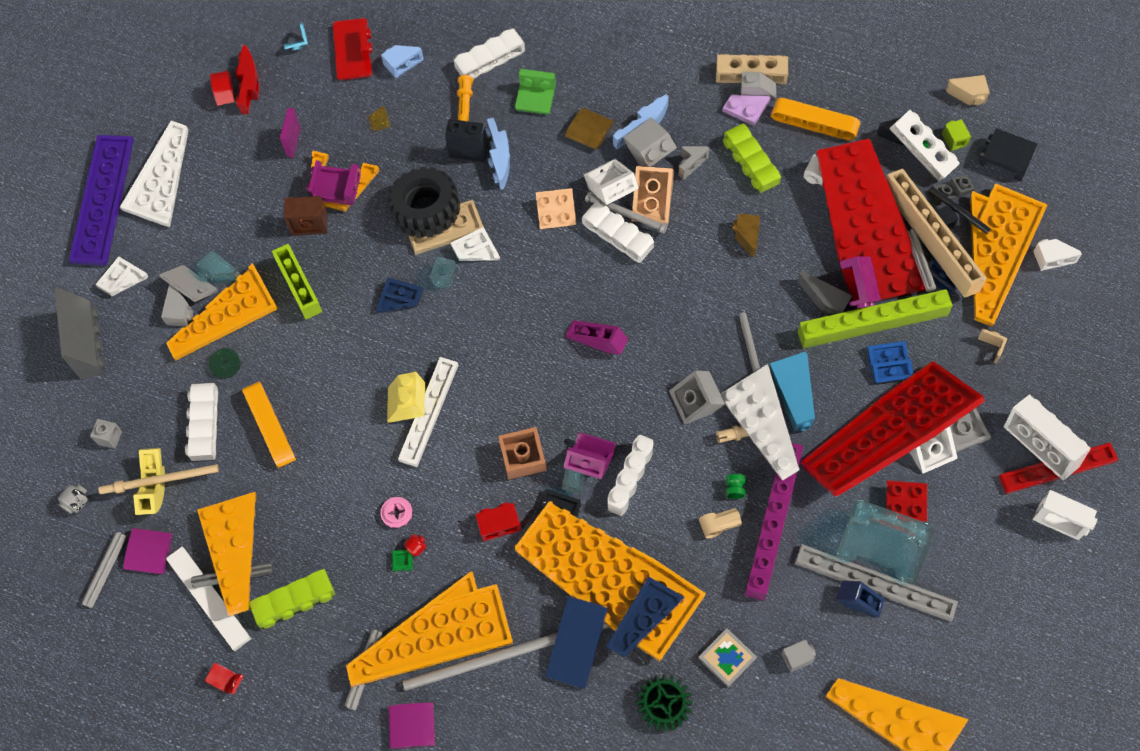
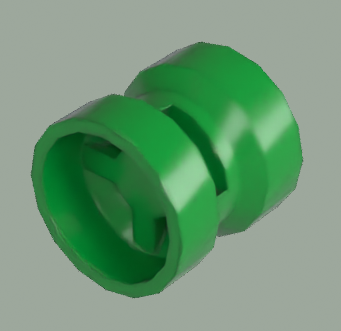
[726,474,745,499]

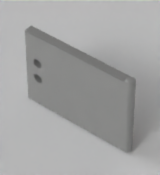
[159,265,218,302]

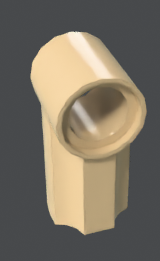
[699,508,742,539]

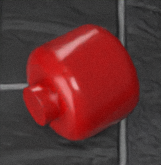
[404,534,427,557]

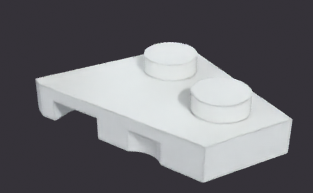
[451,227,500,261]
[96,257,149,296]

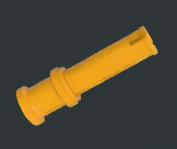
[457,75,474,121]

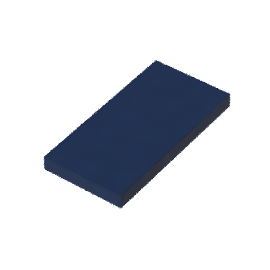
[545,596,608,689]

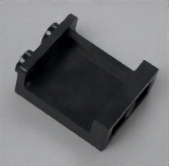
[445,119,488,162]
[979,128,1037,181]

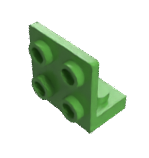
[515,69,556,115]

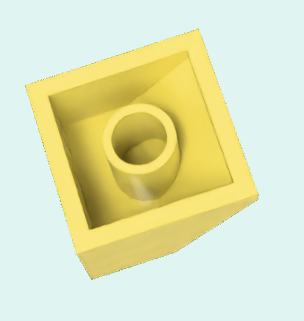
[387,372,425,423]

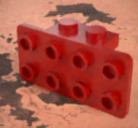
[333,18,373,80]

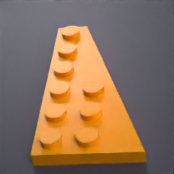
[826,678,969,751]

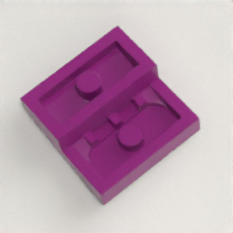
[123,528,172,574]
[388,703,435,749]

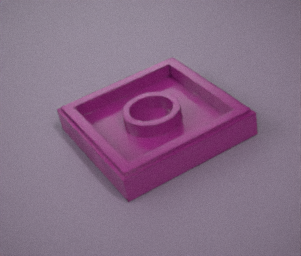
[280,108,301,158]

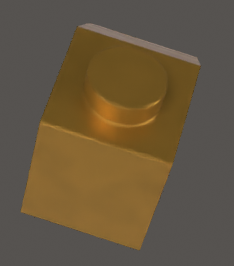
[732,213,760,257]

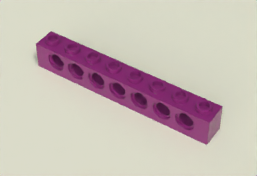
[745,442,803,601]

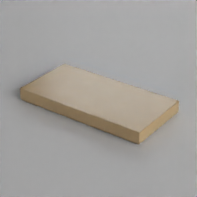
[408,200,483,255]

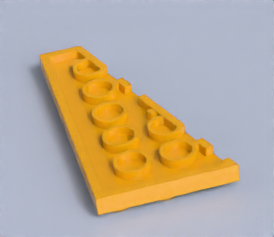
[166,263,277,361]
[197,492,256,616]

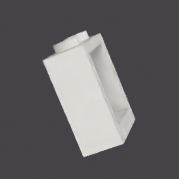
[584,159,639,205]
[1033,490,1097,540]

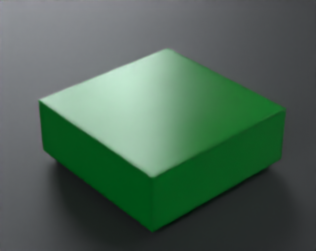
[392,550,413,572]

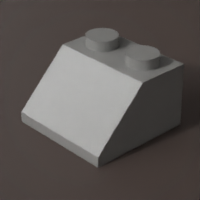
[622,117,677,167]
[669,370,725,424]

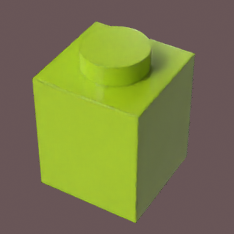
[942,119,971,151]

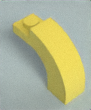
[134,448,165,515]

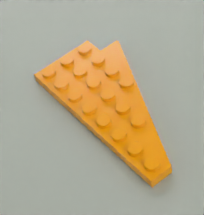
[970,183,1047,327]
[346,572,513,687]

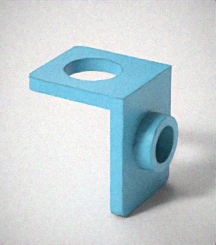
[284,22,308,50]

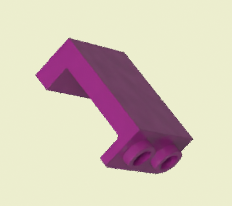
[306,160,361,206]
[840,256,881,309]
[564,432,616,479]

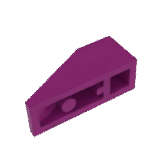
[565,320,628,355]

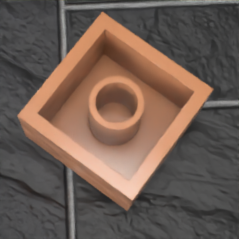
[498,427,546,480]

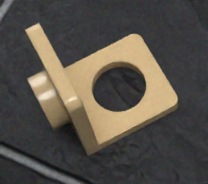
[978,329,1007,364]

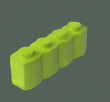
[723,123,781,193]
[249,569,335,629]

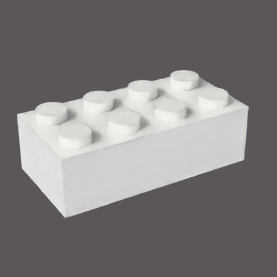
[1004,394,1091,481]

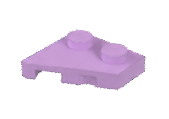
[723,95,771,126]

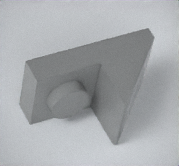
[678,146,709,180]

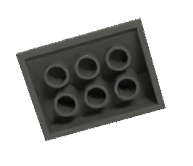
[54,288,105,379]

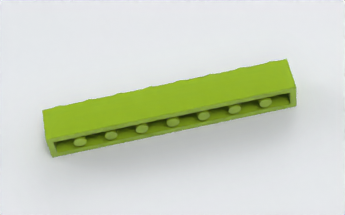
[797,289,953,349]

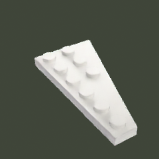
[120,121,188,228]
[720,364,799,481]

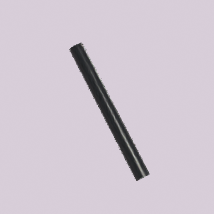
[928,186,991,235]

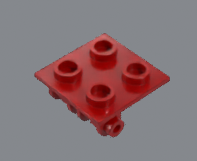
[884,480,927,522]

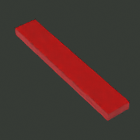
[998,442,1118,494]

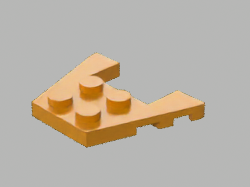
[311,151,379,212]

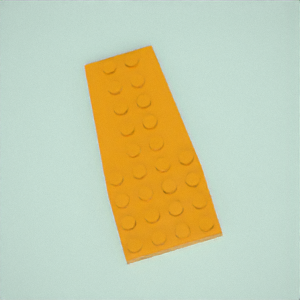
[515,501,706,662]

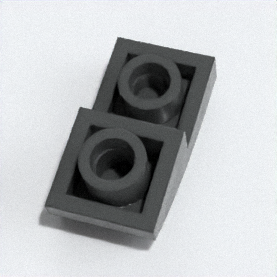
[934,174,975,205]

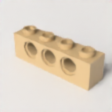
[716,54,788,84]

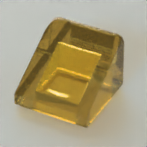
[369,106,390,131]

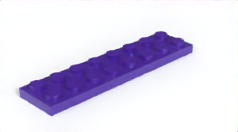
[69,135,134,266]

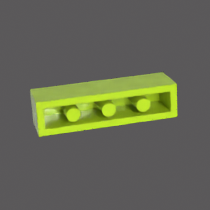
[272,243,322,320]

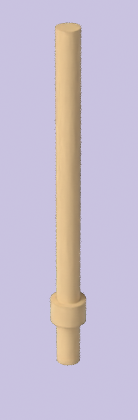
[99,464,219,494]

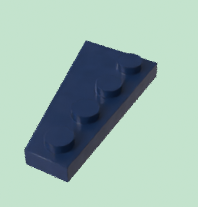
[606,577,684,658]

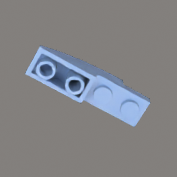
[613,94,668,150]
[485,117,510,189]

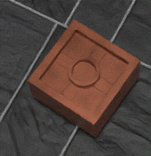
[284,196,328,235]

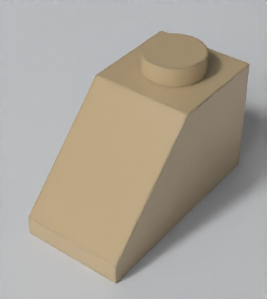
[946,75,990,105]

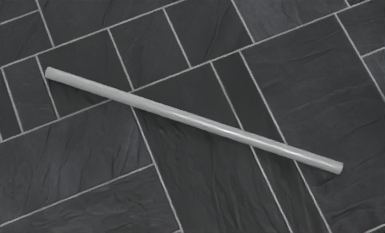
[402,623,608,691]

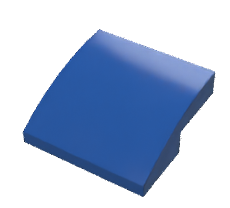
[867,341,913,383]

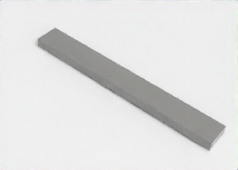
[795,544,958,622]

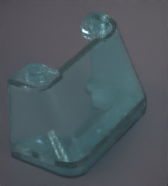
[835,500,932,584]

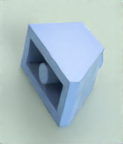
[381,45,424,78]

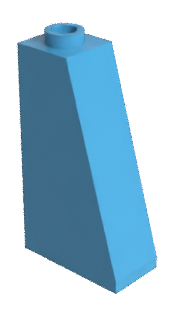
[769,352,815,431]

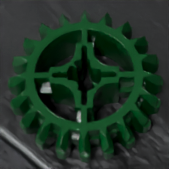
[636,674,693,732]

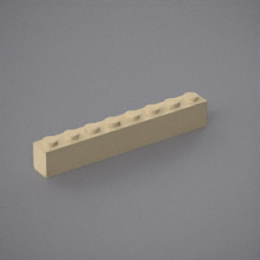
[886,169,987,298]

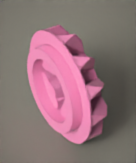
[381,497,413,528]

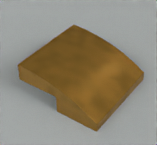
[565,107,614,150]

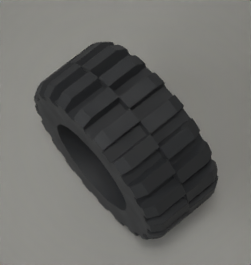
[387,167,460,238]

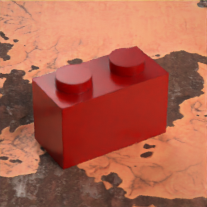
[475,502,521,542]

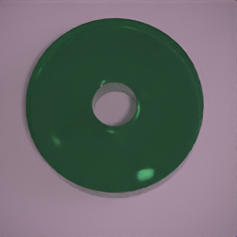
[209,348,241,379]

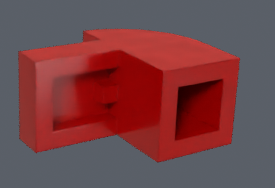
[210,70,235,106]

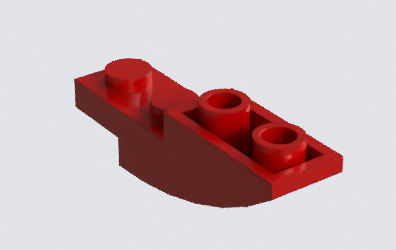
[235,45,259,114]

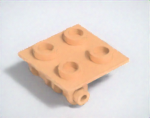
[536,188,576,229]

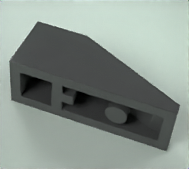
[798,271,852,316]

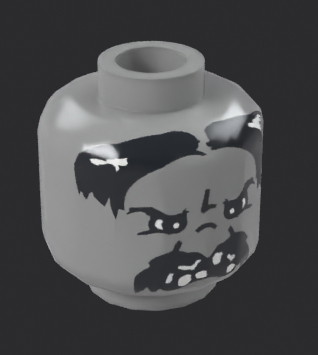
[58,484,89,514]

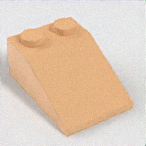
[632,166,674,224]

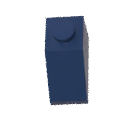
[836,580,885,617]

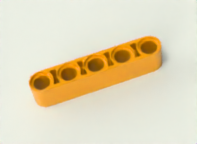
[771,98,860,141]
[242,381,296,469]

